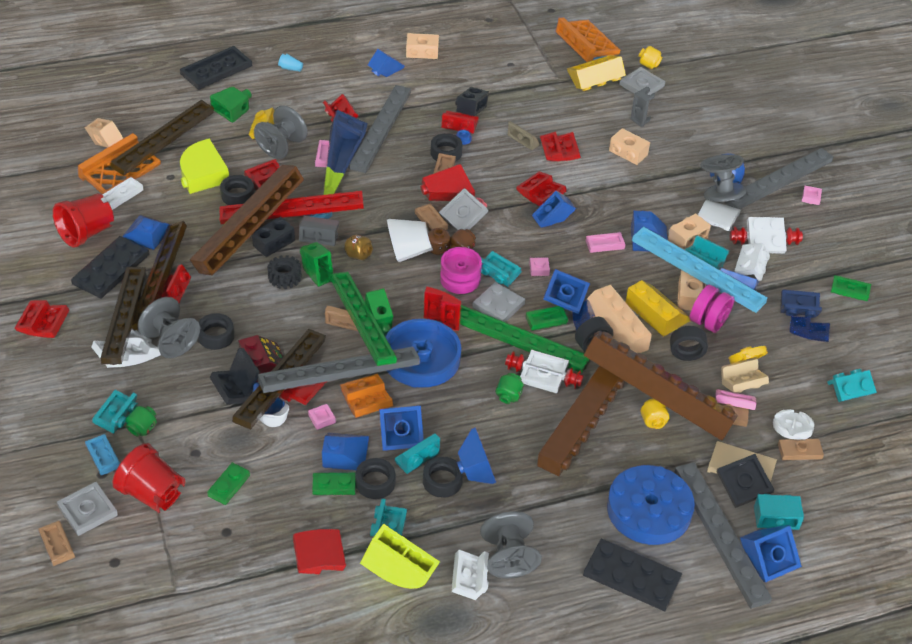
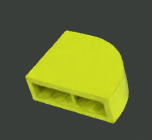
[180,138,229,194]
[360,524,440,589]

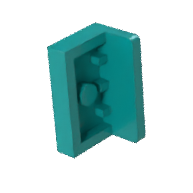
[685,236,729,269]
[481,251,522,287]
[827,369,877,402]
[92,390,138,434]
[395,433,440,474]
[370,498,407,537]

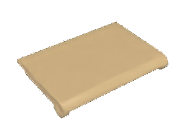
[707,441,777,482]

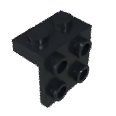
[210,348,259,405]

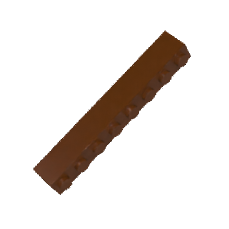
[190,165,304,276]
[584,331,738,441]
[537,366,625,476]

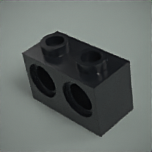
[455,87,489,116]
[252,217,295,257]

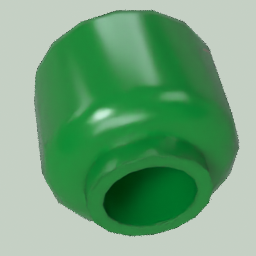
[495,373,524,404]
[126,406,157,437]

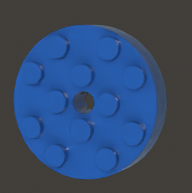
[385,319,461,388]
[607,465,695,545]

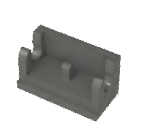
[630,87,655,127]
[299,216,339,246]

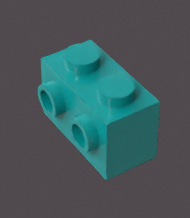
[754,494,804,530]

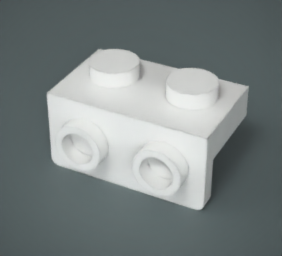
[735,243,770,281]
[452,550,489,600]

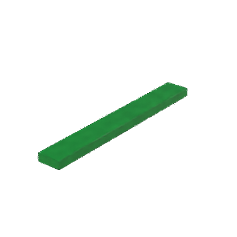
[330,272,397,366]
[460,305,590,373]

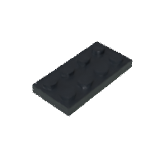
[180,46,252,90]
[71,236,150,299]
[583,538,682,612]

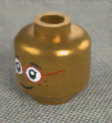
[345,235,373,260]

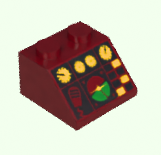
[238,335,283,382]

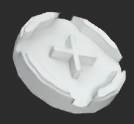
[773,409,814,440]

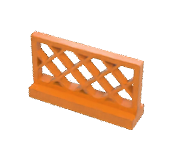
[556,17,621,62]
[78,133,161,194]

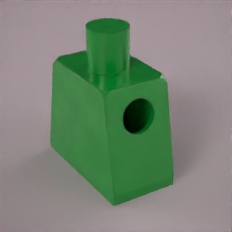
[210,87,252,123]
[300,242,333,287]
[365,288,393,336]

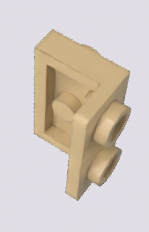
[721,358,769,393]

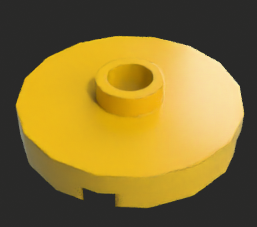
[728,346,768,364]

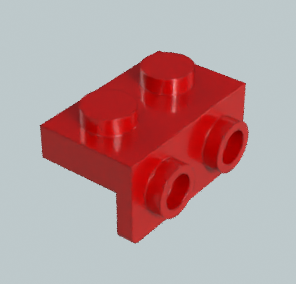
[323,94,359,122]
[441,111,479,134]
[161,265,191,303]

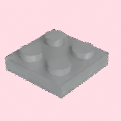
[620,67,665,95]
[439,188,489,231]
[472,282,525,322]
[57,482,118,536]

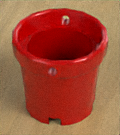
[53,193,114,248]
[112,443,185,513]

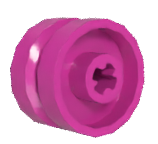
[440,247,482,294]
[690,284,735,333]

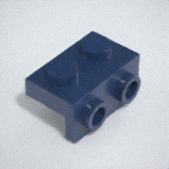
[780,290,822,318]

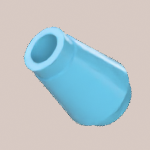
[278,54,303,72]

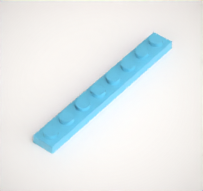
[632,227,767,313]

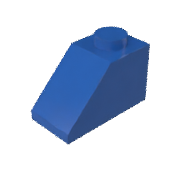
[368,49,405,77]
[532,191,576,227]

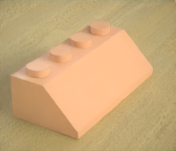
[578,285,652,353]

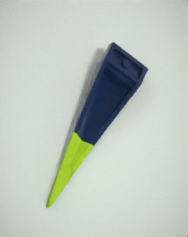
[324,110,368,195]

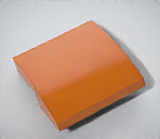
[340,374,393,418]

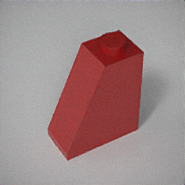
[420,164,475,201]

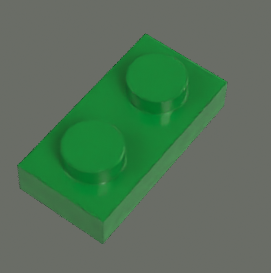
[831,275,871,301]
[526,306,568,331]
[207,462,250,505]
[312,473,355,495]

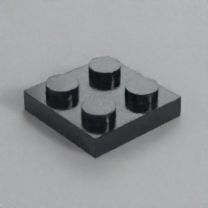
[716,454,774,508]

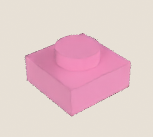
[802,186,822,205]
[529,258,550,276]
[308,404,336,430]

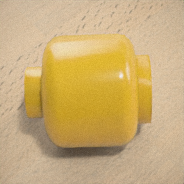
[638,46,663,69]
[640,399,669,429]

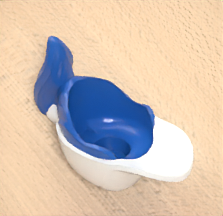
[253,382,289,427]

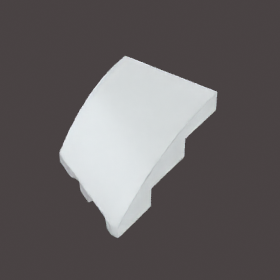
[698,200,741,231]
[387,219,433,262]
[92,329,161,368]

